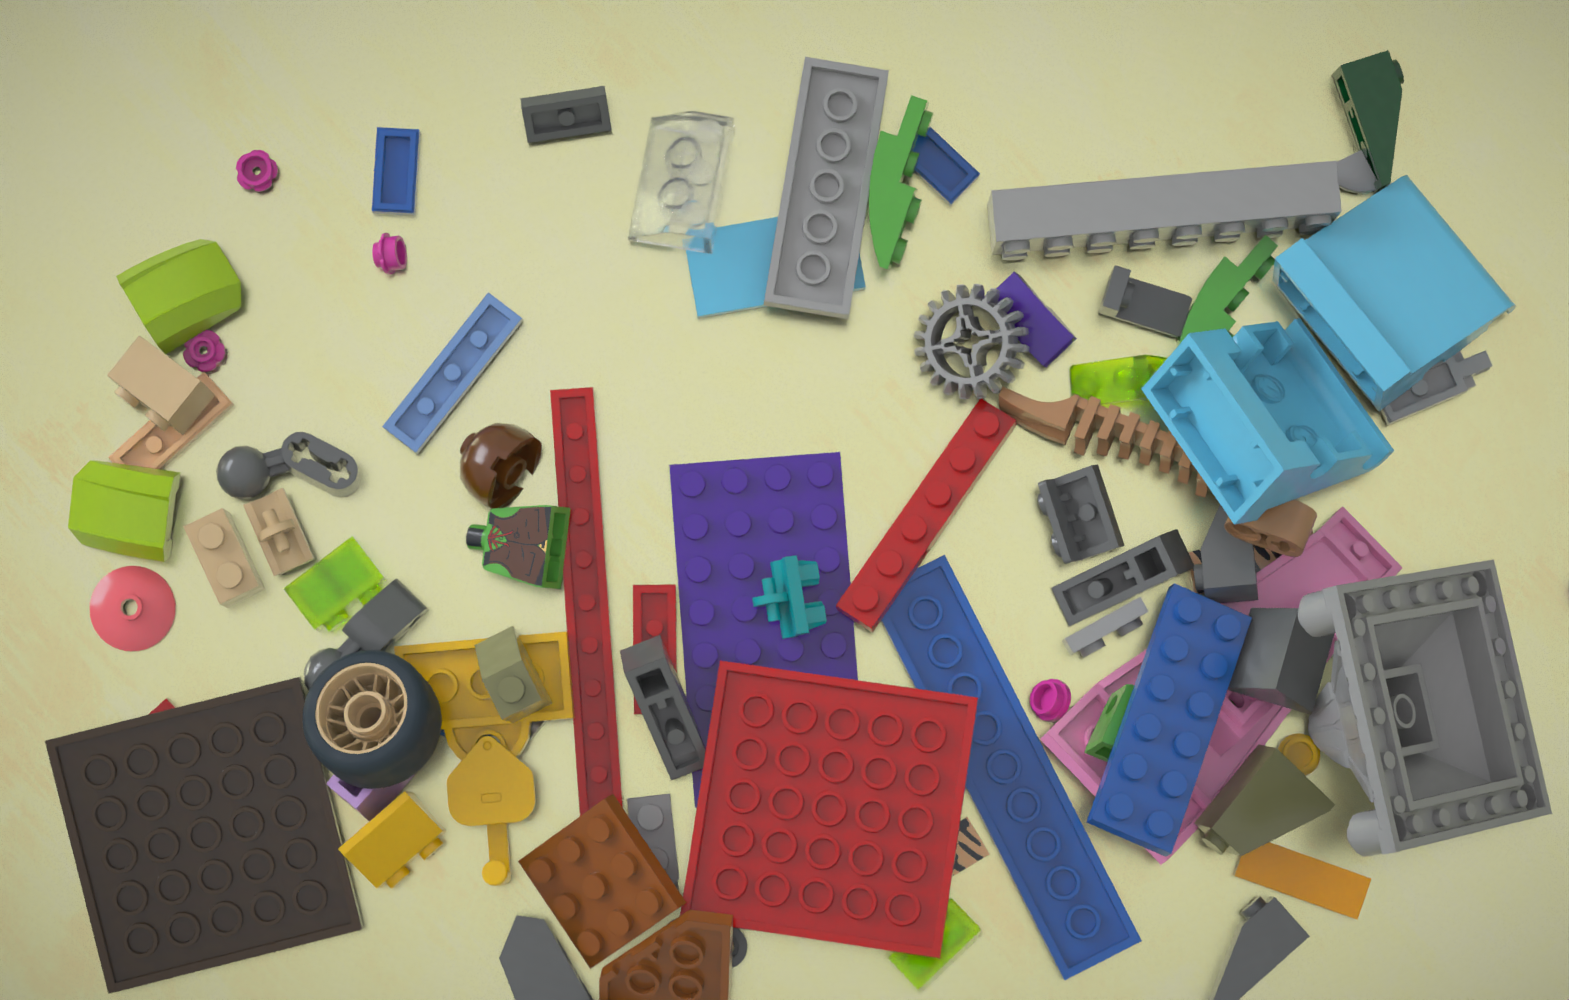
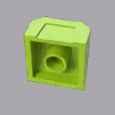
[116,239,241,355]
[68,460,180,562]

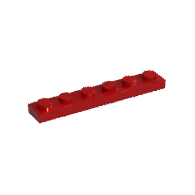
[836,399,1017,633]

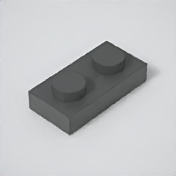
[520,86,612,143]

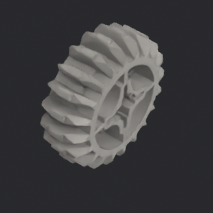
[914,284,1029,399]

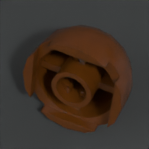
[460,423,542,508]

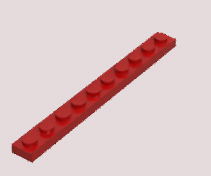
[550,387,623,816]

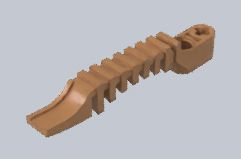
[999,386,1317,557]

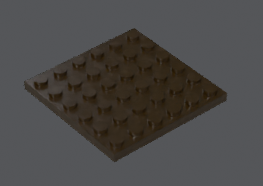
[45,677,363,994]

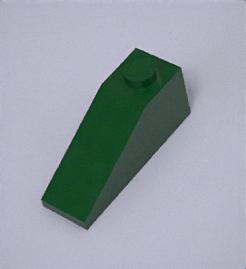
[1332,50,1404,193]

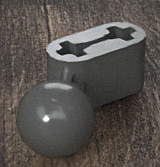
[216,432,361,499]
[304,578,428,691]

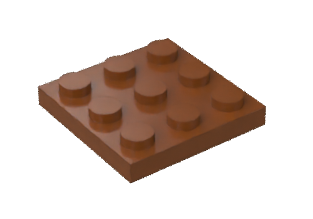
[518,794,687,969]

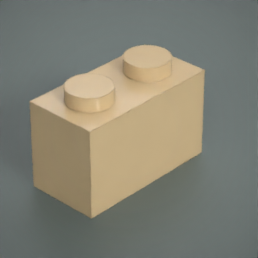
[107,335,215,435]
[183,508,265,608]

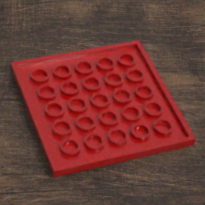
[680,660,978,959]

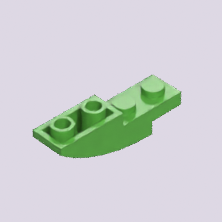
[869,95,934,270]
[1176,235,1278,348]

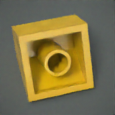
[338,791,446,889]

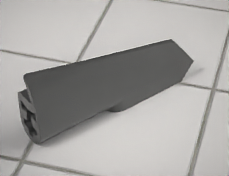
[499,915,593,1000]

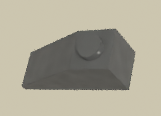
[1194,505,1258,604]
[1051,529,1194,626]
[620,635,706,781]
[1208,896,1310,1000]

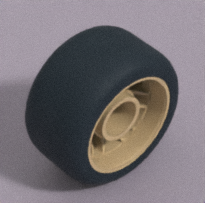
[302,650,442,789]

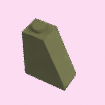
[474,626,552,723]
[1194,744,1335,856]

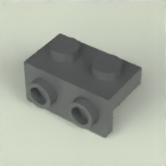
[1038,464,1125,564]

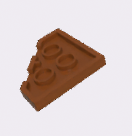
[599,910,733,1000]

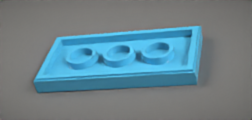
[683,217,866,318]

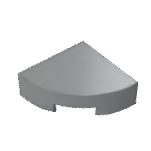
[1337,150,1377,194]

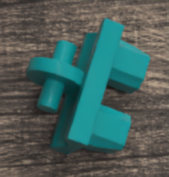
[752,555,827,639]

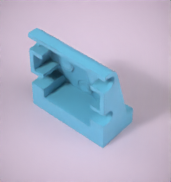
[1272,175,1516,411]
[1141,318,1394,525]

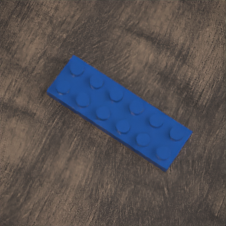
[1086,583,1252,857]

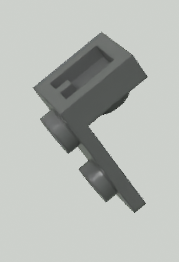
[1098,265,1192,337]

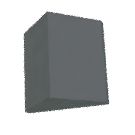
[1228,608,1334,715]

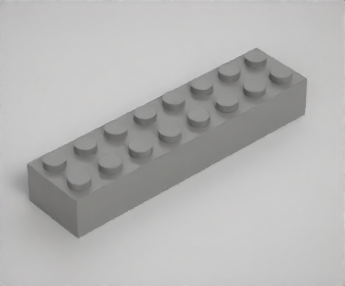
[987,161,1342,260]

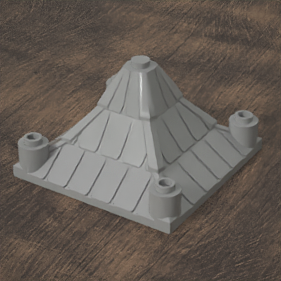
[1298,559,1552,857]

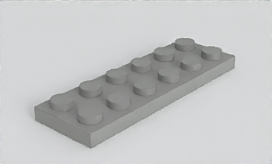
[764,57,889,319]

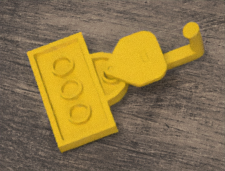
[394,631,575,886]

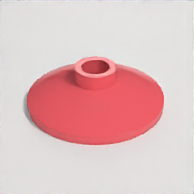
[90,566,176,652]

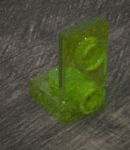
[1070,354,1167,405]

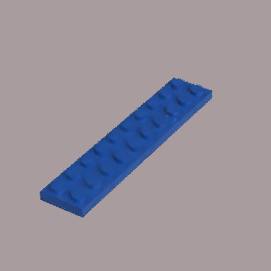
[881,555,1142,980]

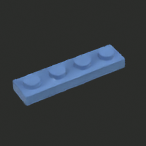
[382,292,523,454]

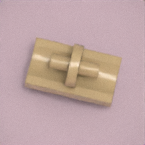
[243,488,315,577]

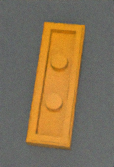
[1233,842,1371,920]

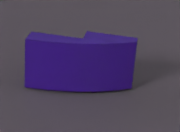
[996,271,1077,367]

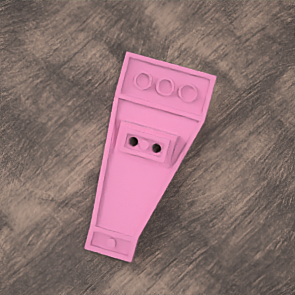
[1040,506,1403,865]

